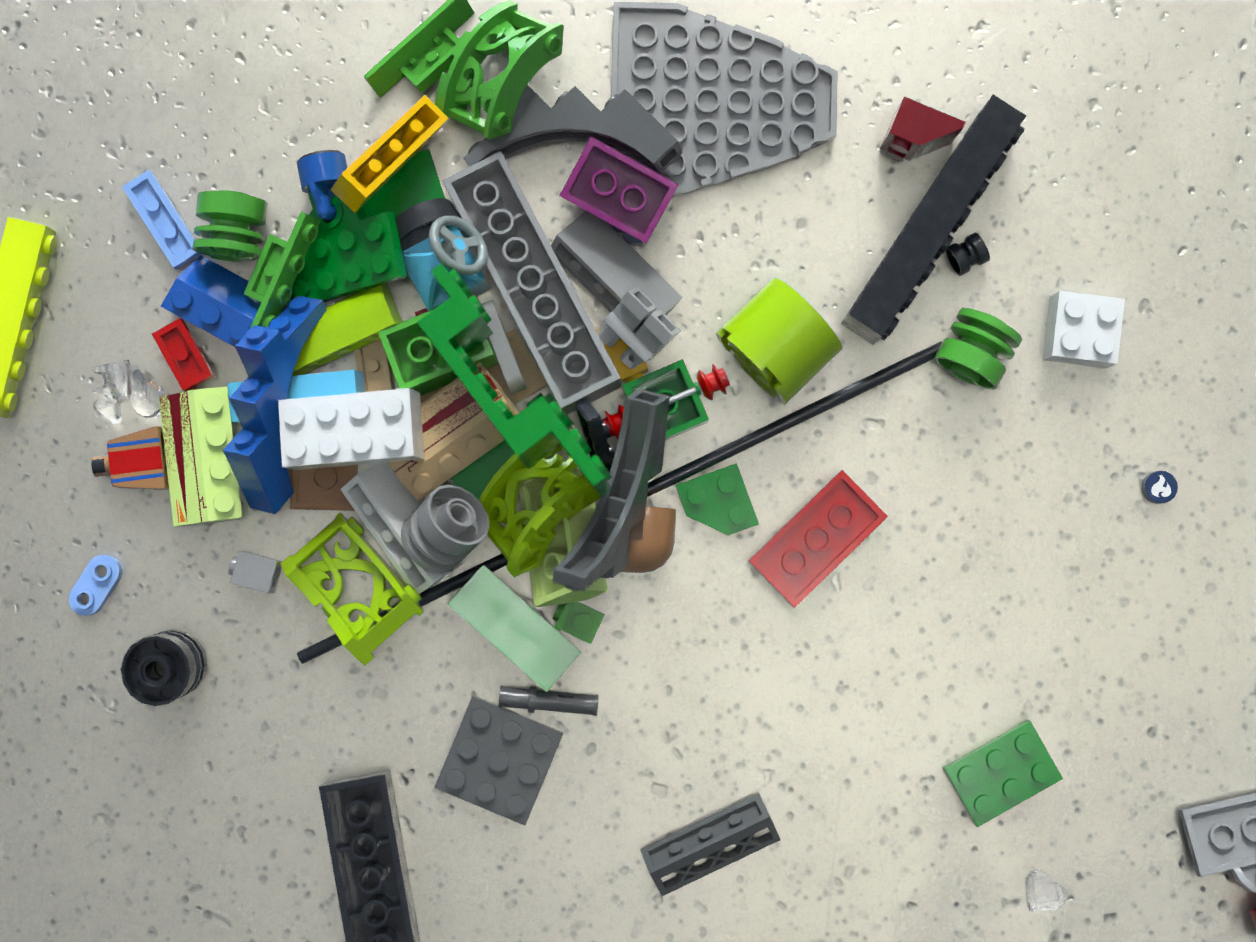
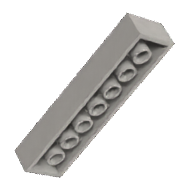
[442,151,622,415]

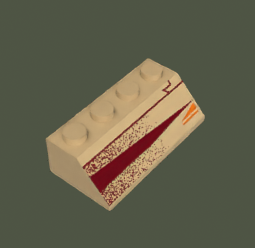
[388,362,519,501]

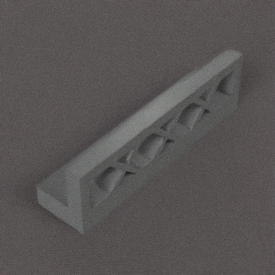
[640,793,781,896]

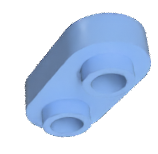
[69,555,123,615]

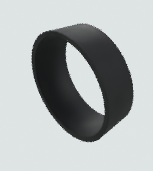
[395,198,461,252]

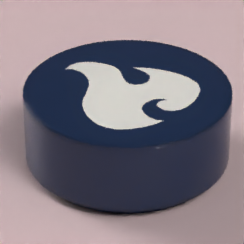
[1142,471,1178,504]

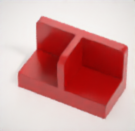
[152,318,215,391]

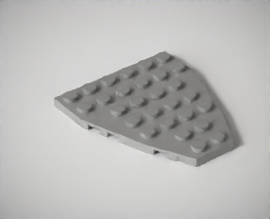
[609,2,838,197]

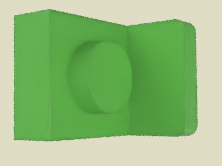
[552,602,605,644]

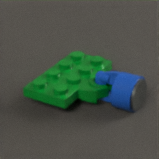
[291,150,407,302]

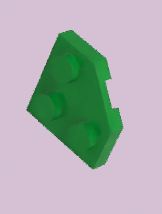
[675,463,759,536]

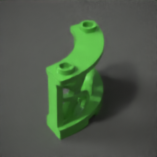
[435,0,564,140]

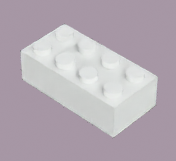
[278,388,424,470]

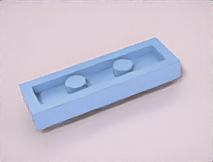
[122,170,201,270]

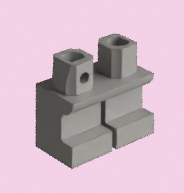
[598,287,681,369]

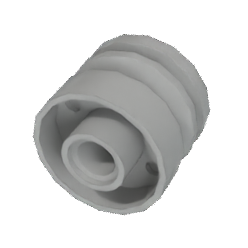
[401,485,490,574]

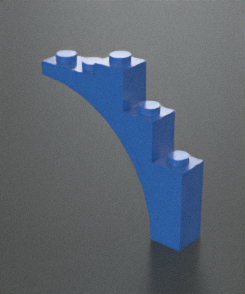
[223,296,327,514]

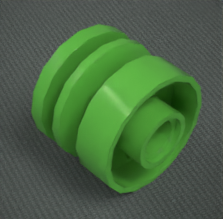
[192,190,268,262]
[934,307,1023,390]

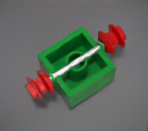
[602,359,730,441]

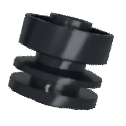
[121,629,207,706]

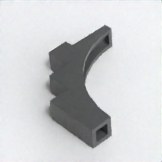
[463,85,683,174]
[552,389,670,591]

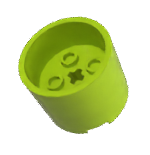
[716,278,843,405]

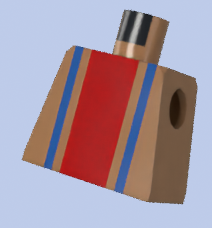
[91,426,169,490]

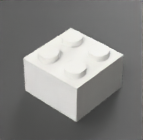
[1043,291,1125,368]

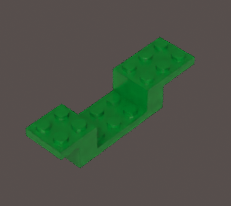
[417,263,612,498]

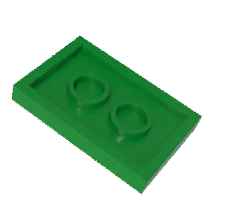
[943,720,1063,827]

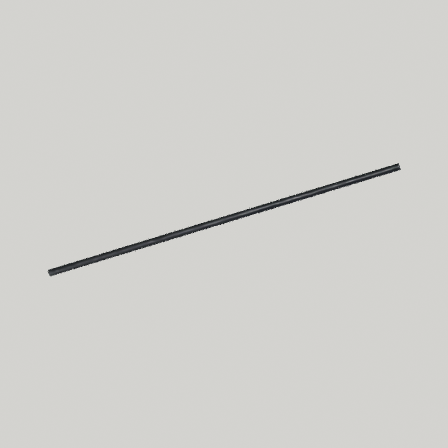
[297,341,942,664]

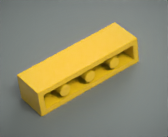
[331,95,448,213]

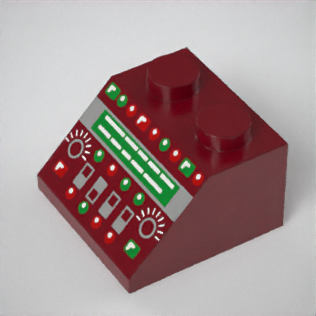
[880,96,966,161]

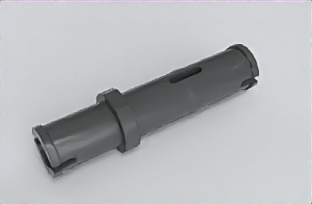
[498,686,599,716]

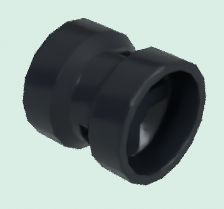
[945,232,990,276]

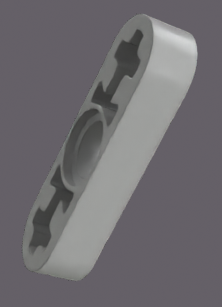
[482,300,527,394]

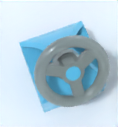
[402,216,491,311]

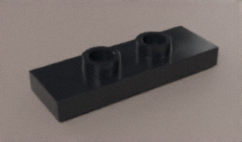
[575,398,615,473]

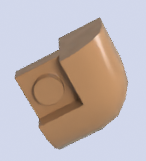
[621,507,676,573]

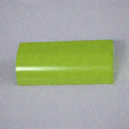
[292,283,403,376]

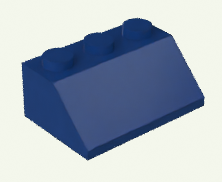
[161,255,261,347]

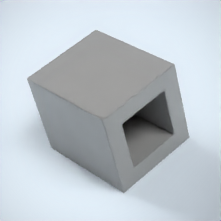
[228,551,282,593]

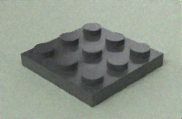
[434,695,563,826]

